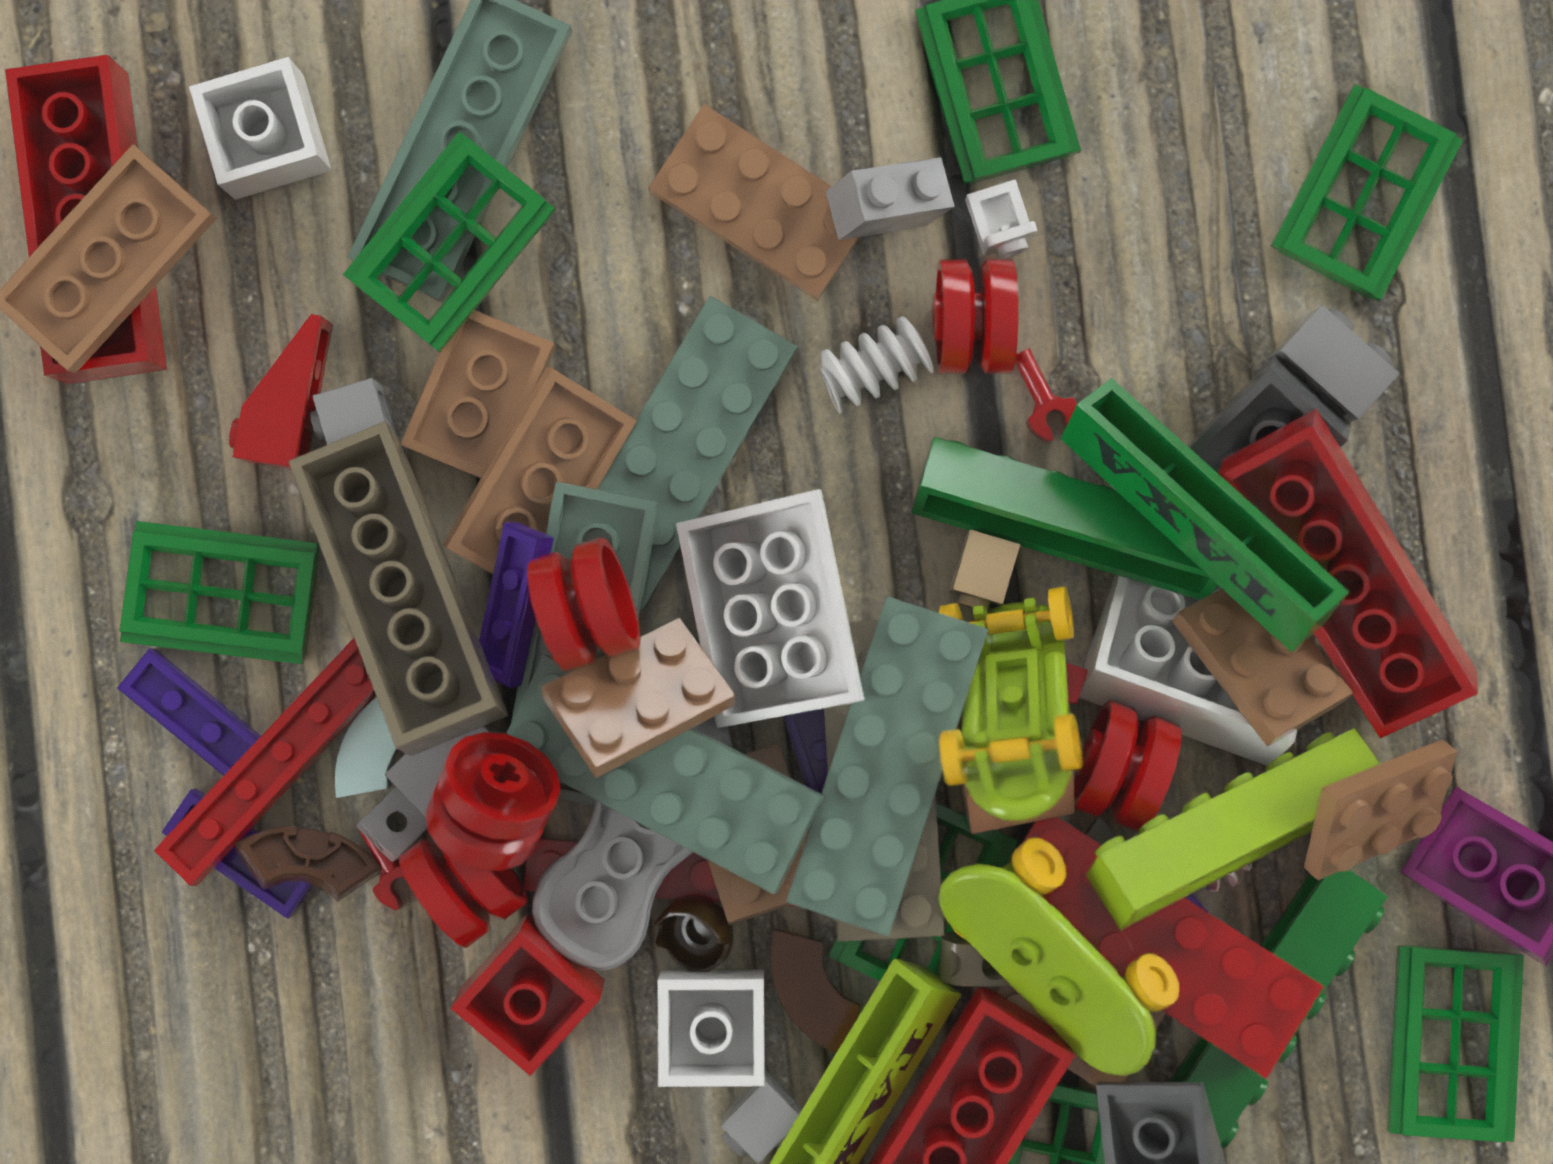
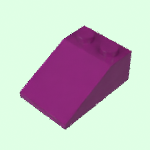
[1400,787,1553,967]

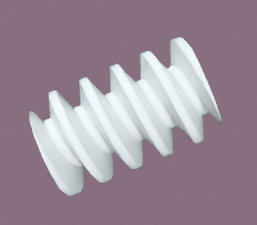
[820,316,934,414]

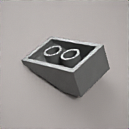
[1188,355,1351,473]
[1096,1082,1226,1164]

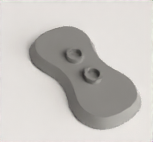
[533,801,693,971]

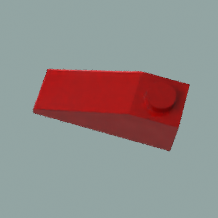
[229,314,333,470]

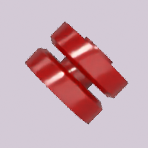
[932,259,1019,374]
[527,537,641,671]
[1073,700,1182,832]
[425,732,561,871]
[399,839,528,948]

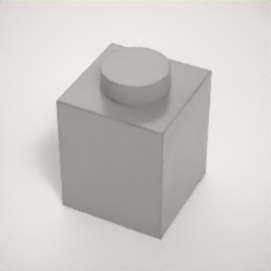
[310,378,397,445]
[721,1071,802,1164]

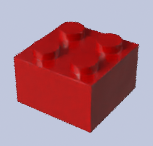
[450,913,605,1076]

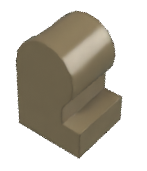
[939,931,1011,987]

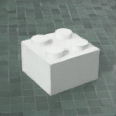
[189,57,332,200]
[658,969,765,1087]

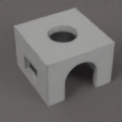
[356,787,427,862]

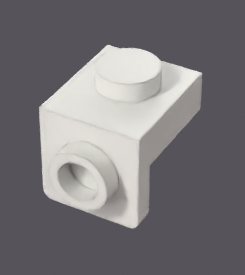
[965,179,1038,259]

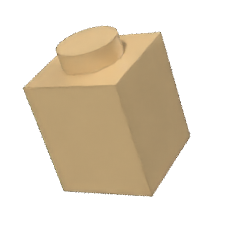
[949,530,1020,611]

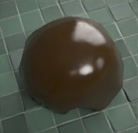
[654,896,733,972]

